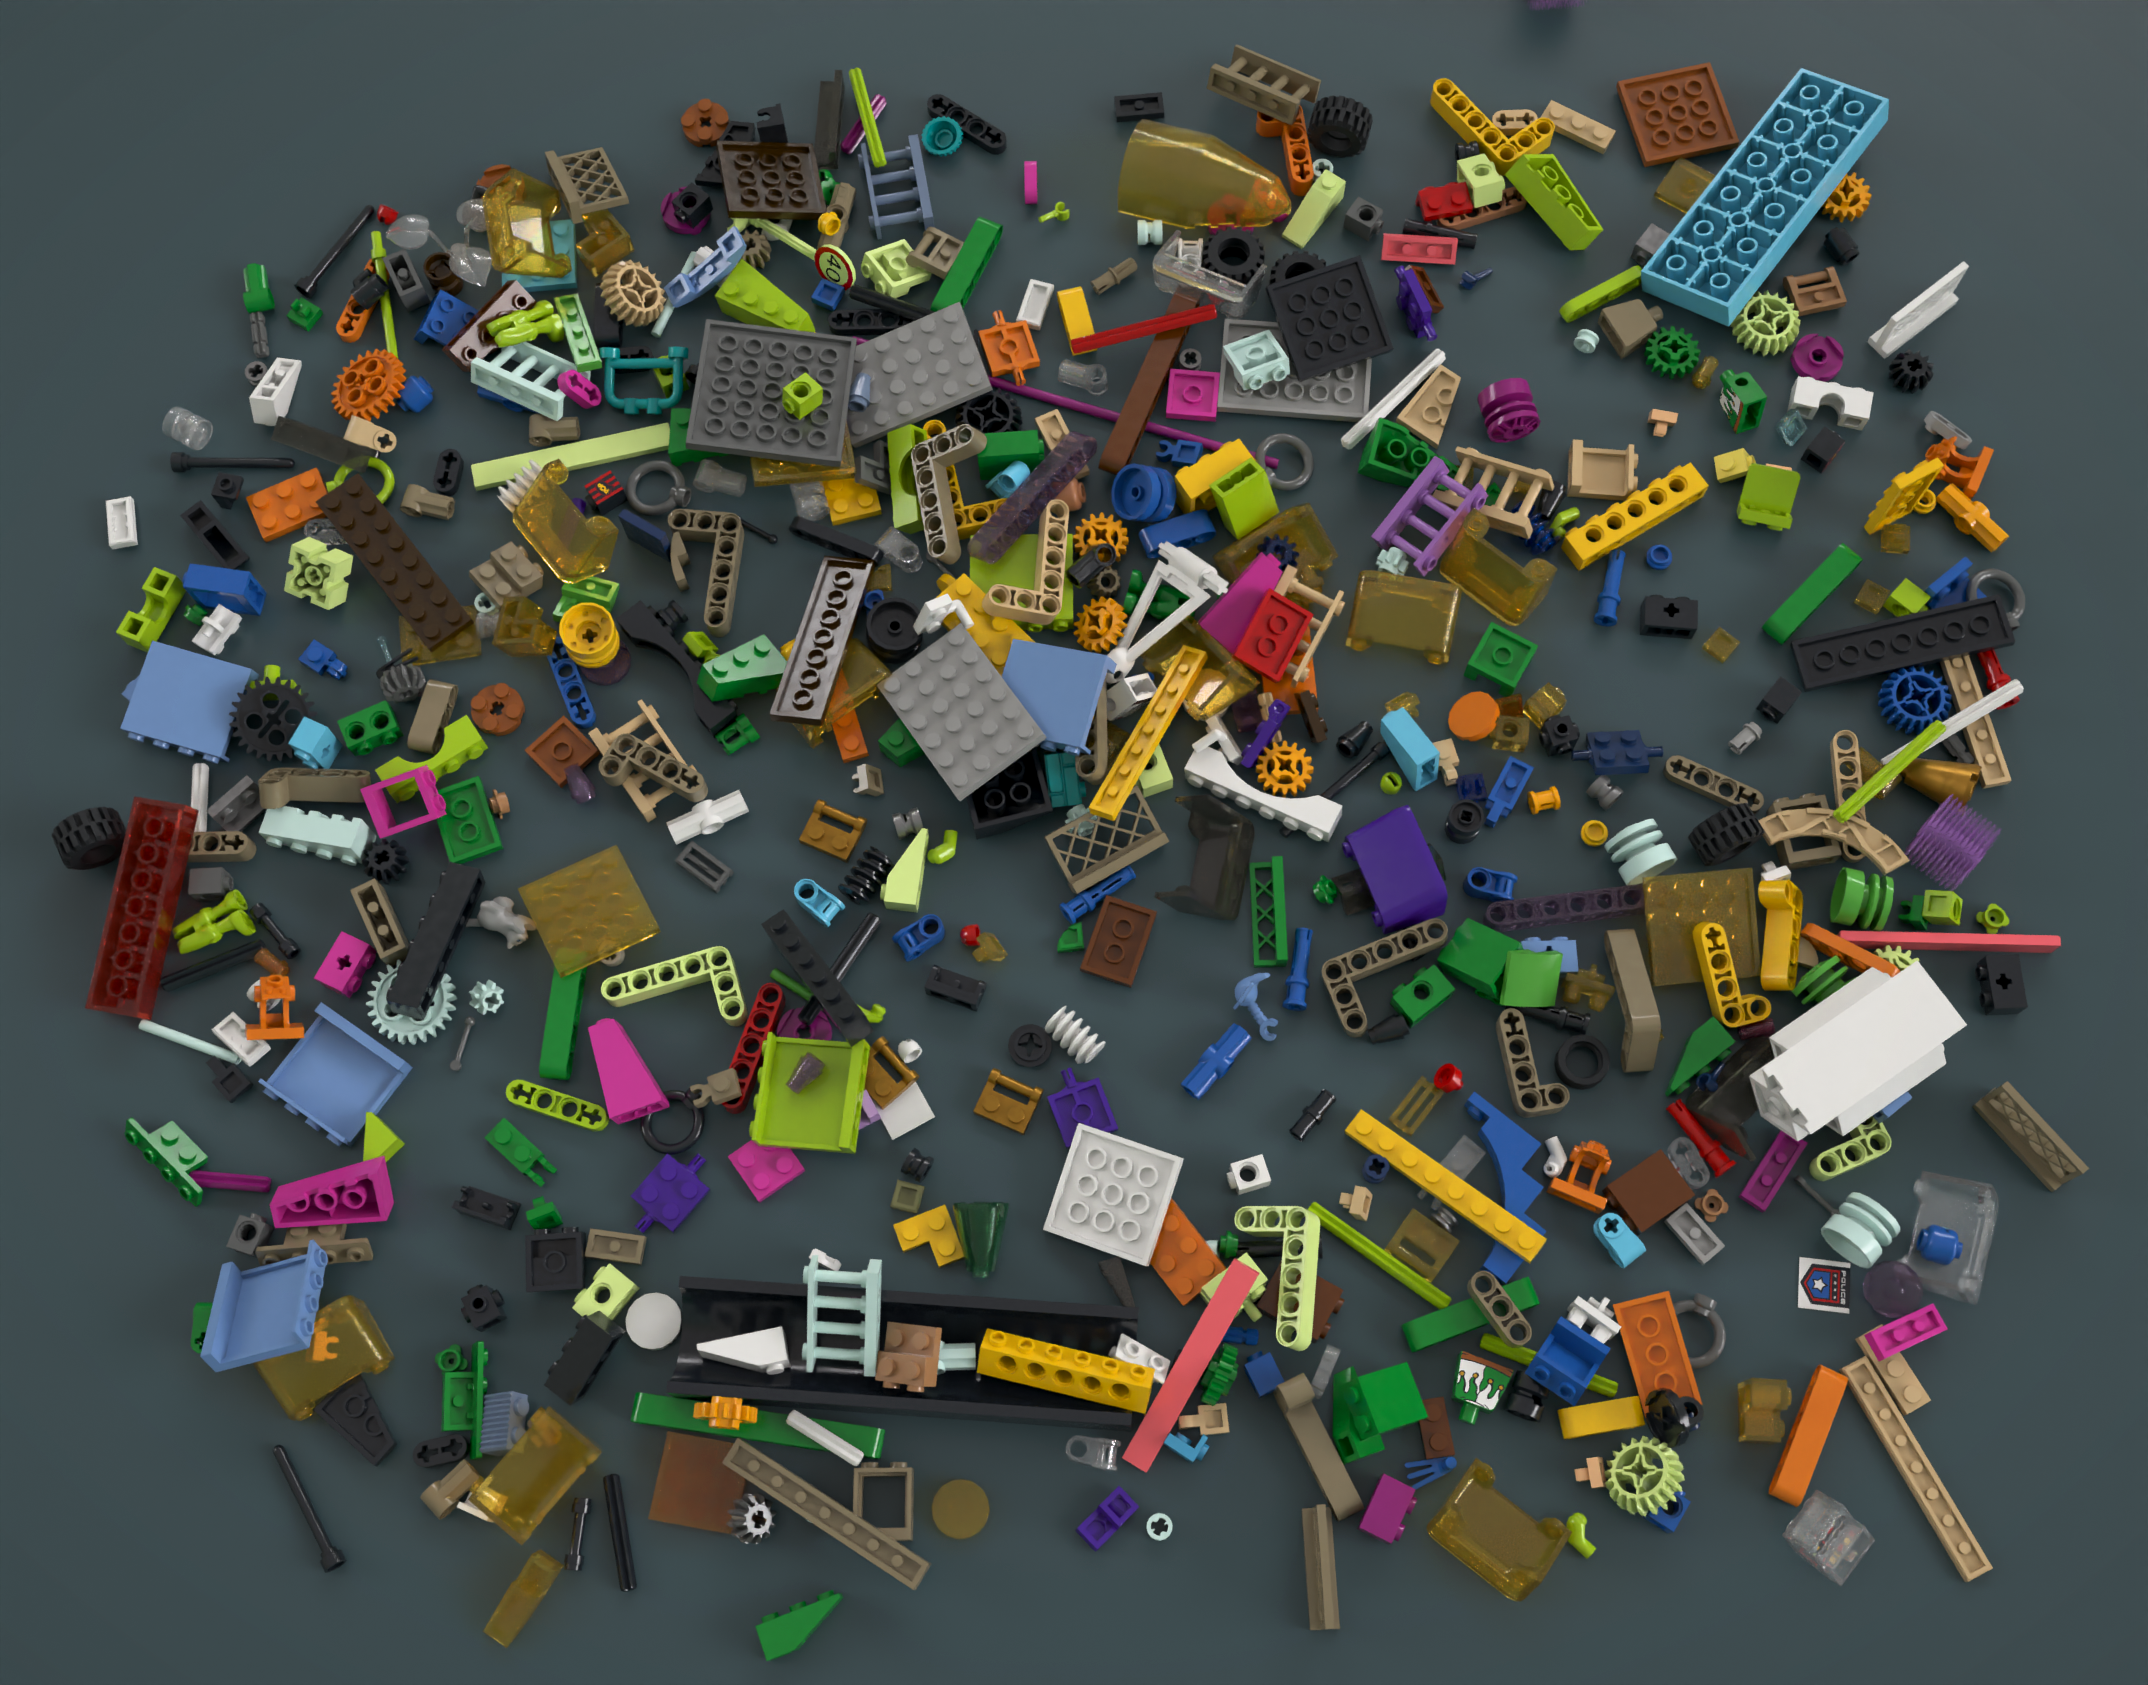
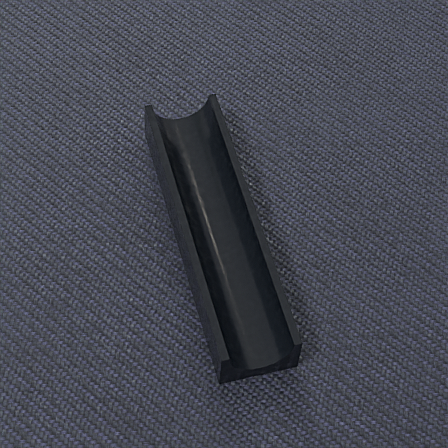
[666,1276,1139,1432]

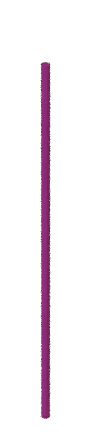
[853,336,1279,469]

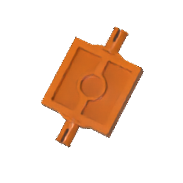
[978,310,1040,386]

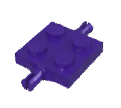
[1394,266,1438,341]
[1047,1068,1118,1149]
[631,1153,710,1234]

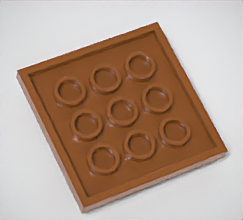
[1616,62,1739,167]

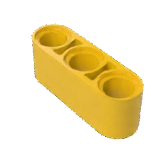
[1057,286,1097,356]
[1557,1396,1645,1439]

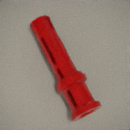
[1977,650,2020,709]
[1666,1099,1736,1178]

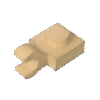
[1432,738,1460,787]
[1177,1403,1229,1436]

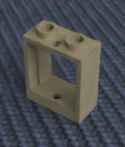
[1766,793,1842,870]
[853,1462,914,1541]

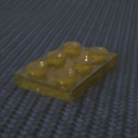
[398,605,482,666]

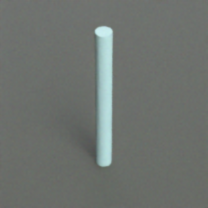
[651,251,696,338]
[139,1019,241,1065]

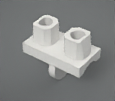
[192,604,242,655]
[1566,1296,1621,1344]

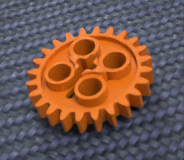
[331,349,407,422]

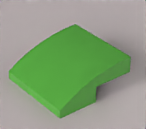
[552,570,620,622]
[1499,949,1563,1007]

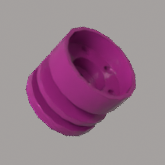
[1477,378,1541,443]

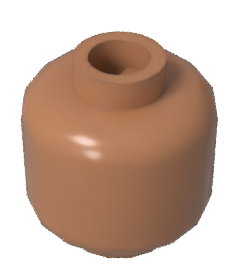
[1047,478,1086,512]

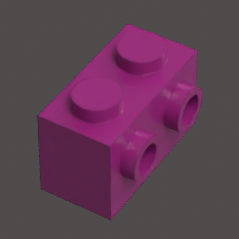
[1357,1473,1417,1545]

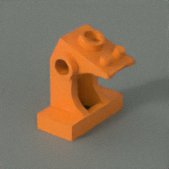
[1925,436,1994,500]
[245,975,304,1040]
[1546,1140,1612,1214]

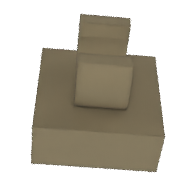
[852,764,884,797]

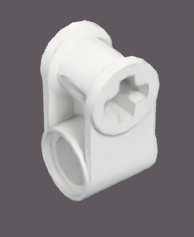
[1178,238,1203,287]

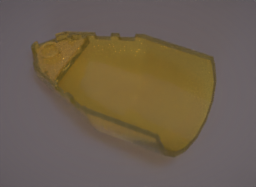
[1118,119,1292,229]

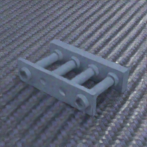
[857,134,935,240]

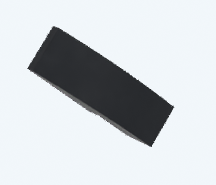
[180,500,250,569]

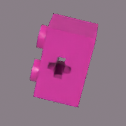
[314,931,377,998]

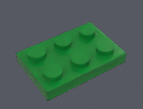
[436,776,504,864]

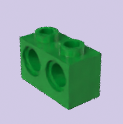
[337,700,404,757]

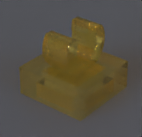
[1881,523,1910,554]
[1384,692,1420,717]
[972,932,1008,963]

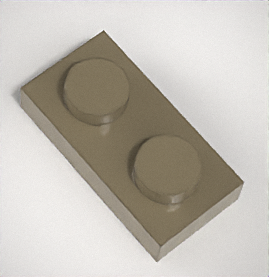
[585,1228,647,1265]

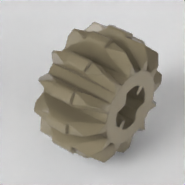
[738,229,771,270]

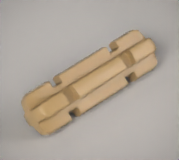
[1257,692,1282,744]

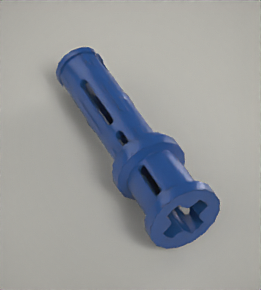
[1594,549,1626,627]
[1059,865,1136,925]
[1282,928,1313,1011]

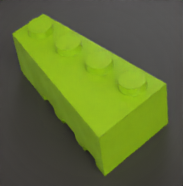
[1505,154,1603,250]
[715,259,815,332]

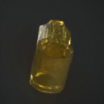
[1845,746,1902,800]

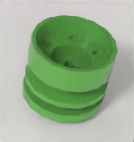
[1830,867,1894,931]
[1792,955,1856,1005]

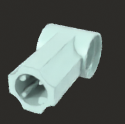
[937,1341,976,1375]

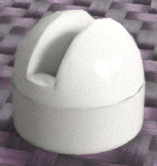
[898,1039,922,1063]

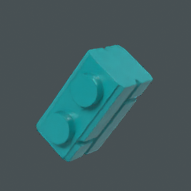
[1044,751,1086,808]

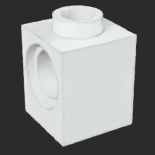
[1226,1154,1271,1195]

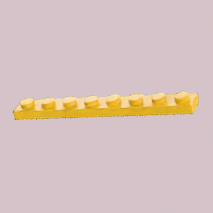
[1088,645,1208,821]
[1345,1109,1547,1264]

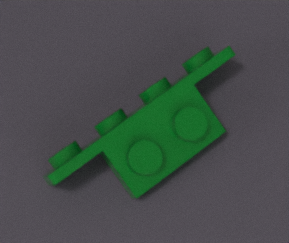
[124,1117,208,1207]
[441,1341,488,1460]

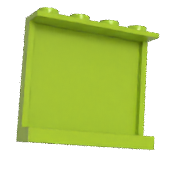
[970,534,1074,632]
[749,1032,870,1154]

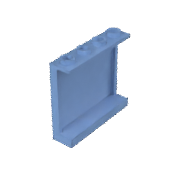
[1002,639,1117,756]
[120,641,260,764]
[258,1002,413,1147]
[200,1240,328,1372]

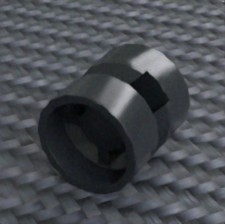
[1444,800,1484,844]
[1504,1370,1550,1423]

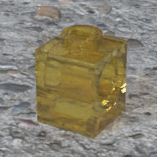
[1522,682,1567,729]
[1489,715,1530,753]

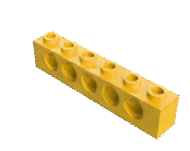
[1561,462,1709,571]
[977,1328,1155,1414]

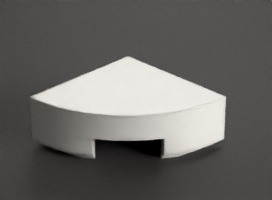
[809,1248,841,1271]

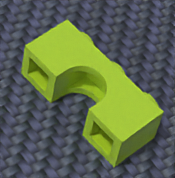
[116,567,186,653]

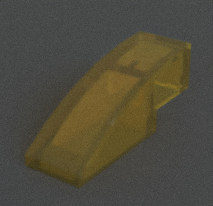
[483,1549,564,1648]

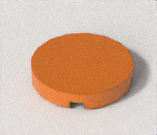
[1448,691,1500,741]

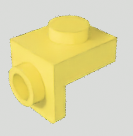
[1714,448,1756,483]

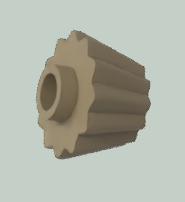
[1087,566,1122,600]

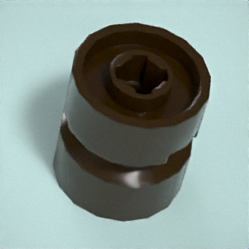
[423,252,464,296]

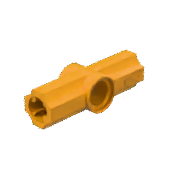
[1936,483,2009,552]

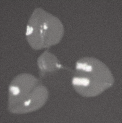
[386,199,498,287]

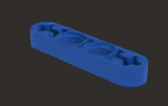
[544,637,596,729]

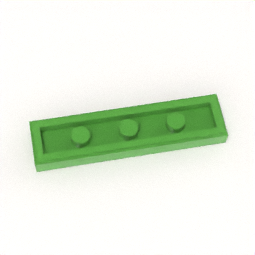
[554,293,602,373]

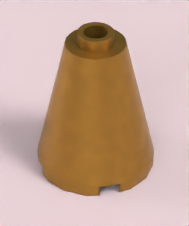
[1901,758,1982,816]

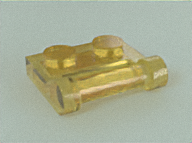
[1384,1208,1460,1283]

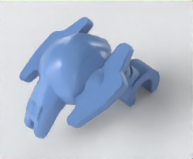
[1233,973,1278,1041]

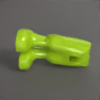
[486,300,564,348]
[172,889,256,954]

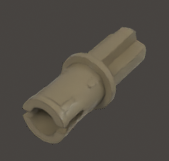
[1090,257,1138,295]

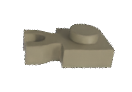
[690,1068,742,1108]

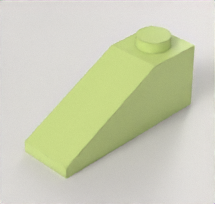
[1282,169,1346,249]
[880,828,929,913]

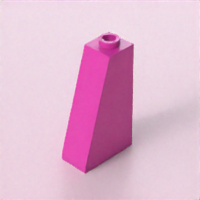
[1198,552,1283,654]
[588,1018,670,1125]

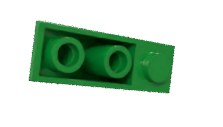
[1665,1016,1736,1097]
[1332,1366,1385,1465]
[755,1590,843,1661]

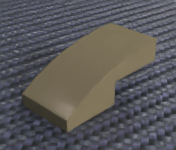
[671,531,691,592]

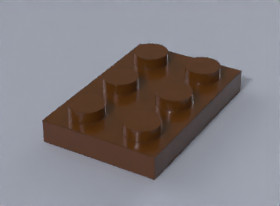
[1080,895,1157,988]

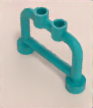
[600,347,689,415]

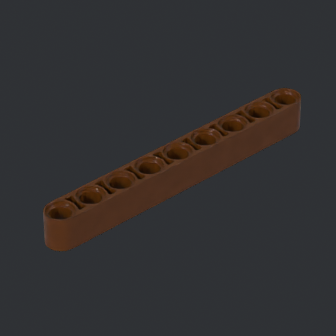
[1098,289,1201,475]

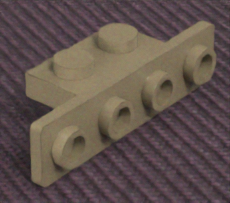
[255,1224,374,1266]

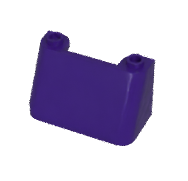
[1342,805,1448,935]

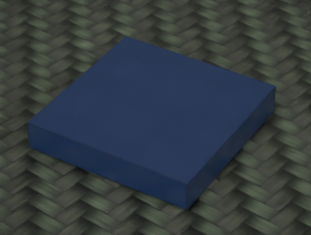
[618,509,671,562]

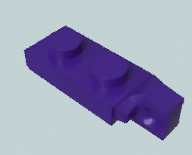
[1241,699,1291,768]

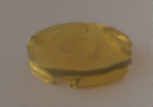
[932,1479,990,1539]

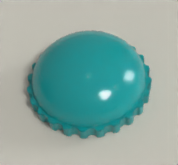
[921,116,963,157]

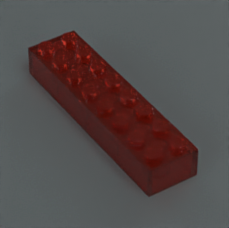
[85,796,199,1020]

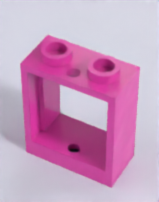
[360,765,446,839]

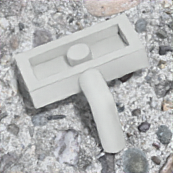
[913,594,974,635]
[1192,712,1244,765]

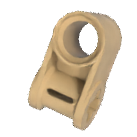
[343,415,397,453]

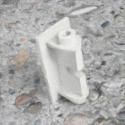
[1109,1333,1170,1384]

